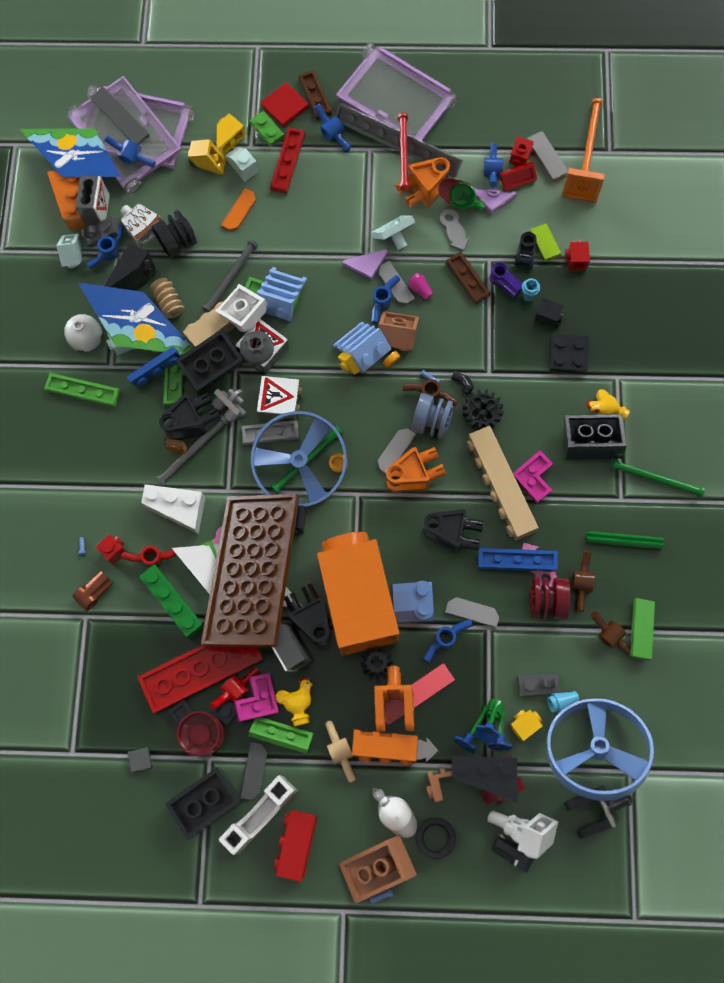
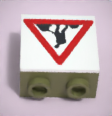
[257,376,303,421]

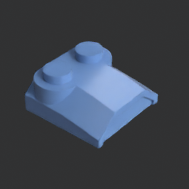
[393,581,434,623]

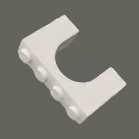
[219,775,298,855]

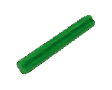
[586,531,665,549]

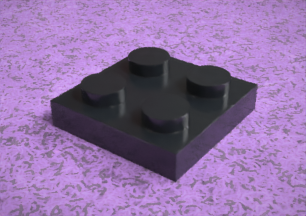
[549,334,589,374]

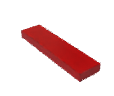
[270,127,305,194]

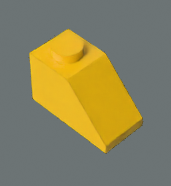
[217,113,246,156]
[188,140,226,175]

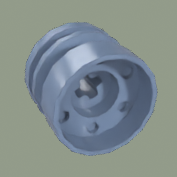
[411,393,453,440]

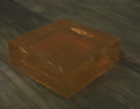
[163,438,186,454]

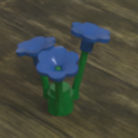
[454,699,512,753]

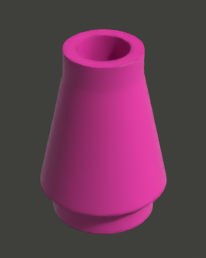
[408,273,433,300]

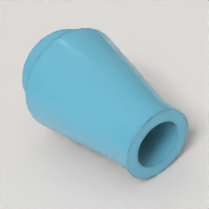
[522,278,540,302]
[547,691,579,713]

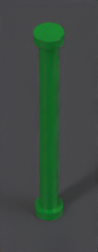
[271,425,344,494]
[612,459,705,498]

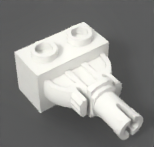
[488,810,559,859]

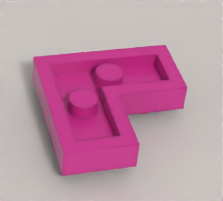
[513,450,553,504]
[234,673,279,722]

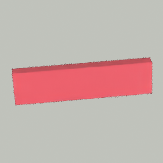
[386,663,455,726]

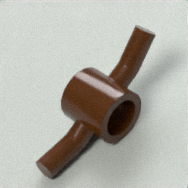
[403,379,458,407]
[571,551,595,612]
[591,611,632,659]

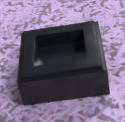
[168,699,194,726]

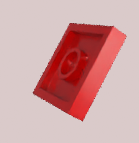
[260,82,309,128]

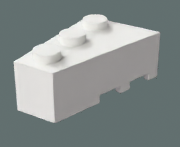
[141,485,205,535]

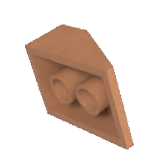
[339,835,417,904]

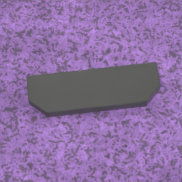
[241,742,268,800]

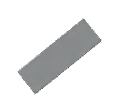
[527,131,568,182]
[241,420,299,446]

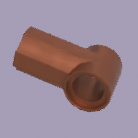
[72,572,113,611]

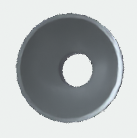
[240,331,274,365]

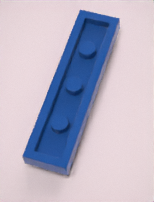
[478,548,558,572]

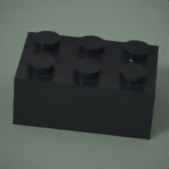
[175,329,243,395]
[165,767,243,840]

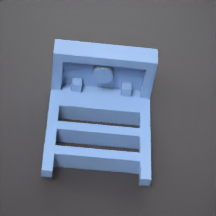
[257,267,307,321]
[333,322,391,372]

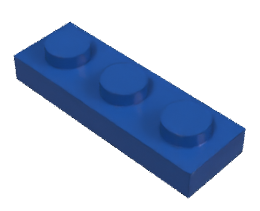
[127,346,182,387]

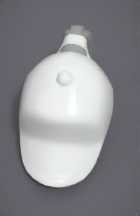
[372,788,417,838]

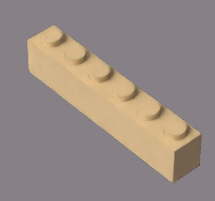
[466,426,539,541]

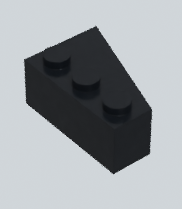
[452,756,518,803]

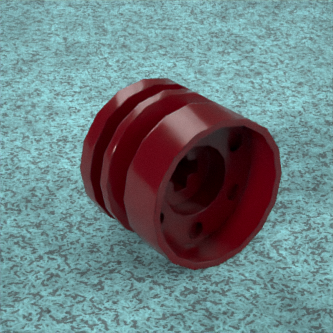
[529,577,570,620]

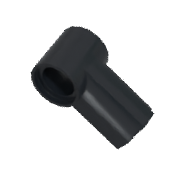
[491,834,535,873]

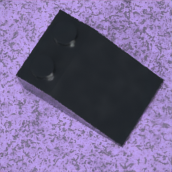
[104,243,156,291]

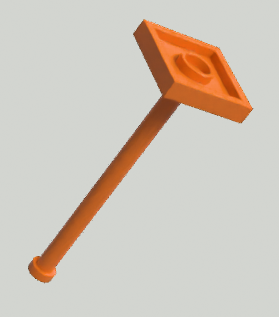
[562,98,605,203]

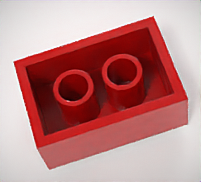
[274,810,318,882]

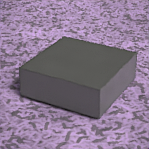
[128,747,153,772]

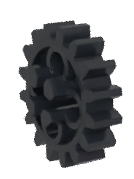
[462,390,504,430]

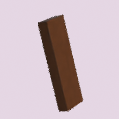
[298,70,332,120]
[445,252,491,305]

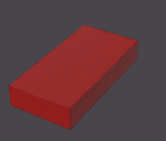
[499,162,537,191]

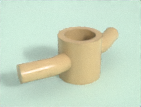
[325,721,356,782]

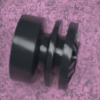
[151,210,197,259]

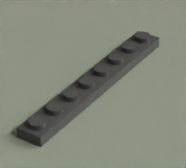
[334,103,463,178]

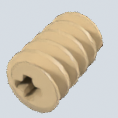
[150,277,185,319]

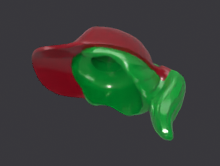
[438,178,484,210]

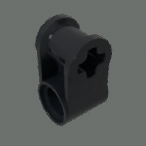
[514,231,537,269]

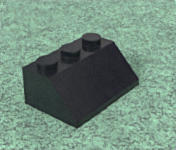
[563,414,627,460]

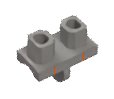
[211,389,247,422]

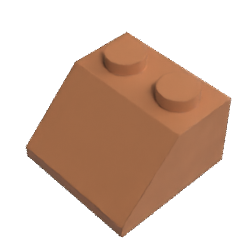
[378,311,419,351]

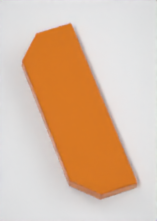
[221,188,256,231]

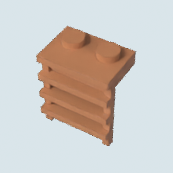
[426,767,452,802]

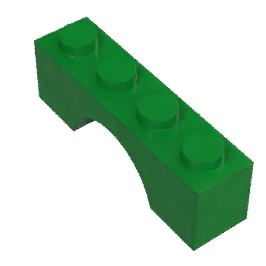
[139,564,204,640]

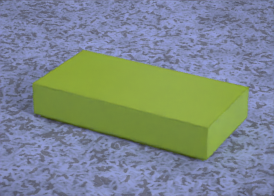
[530,223,561,262]

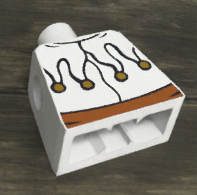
[120,204,162,248]

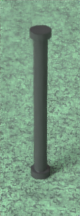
[202,239,258,313]
[156,415,229,485]

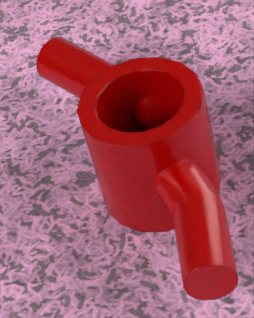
[121,545,179,568]
[210,667,260,710]

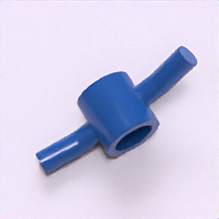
[314,104,351,152]
[103,135,156,168]
[484,143,503,188]
[86,224,125,269]
[371,275,401,324]
[423,619,473,663]

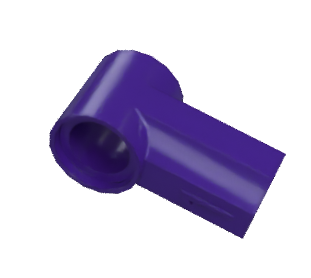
[489,262,522,298]

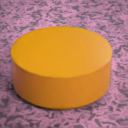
[383,351,401,368]
[329,453,348,473]

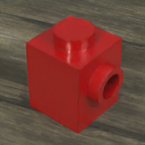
[509,136,534,167]
[565,240,590,270]
[95,534,127,565]

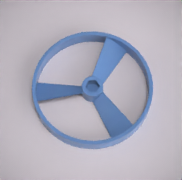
[251,411,347,507]
[546,698,654,801]

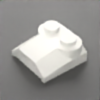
[215,284,267,332]

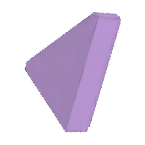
[473,187,517,215]
[342,249,388,280]

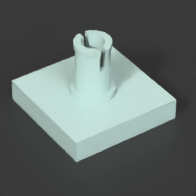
[371,215,415,250]

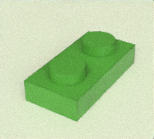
[250,111,285,147]

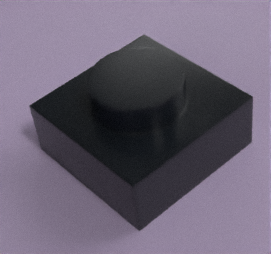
[212,700,237,726]

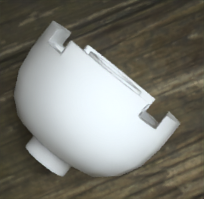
[64,314,103,352]

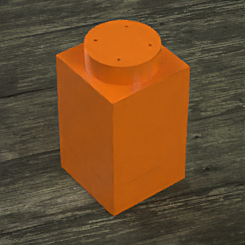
[317,532,399,656]

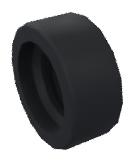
[416,818,456,859]

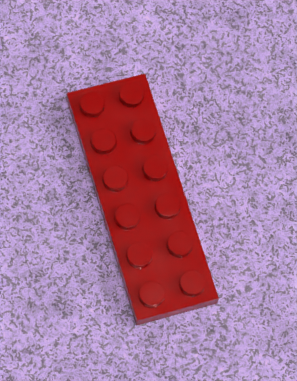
[138,645,263,714]

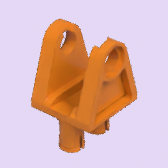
[395,157,450,208]
[386,447,446,492]
[375,666,414,732]

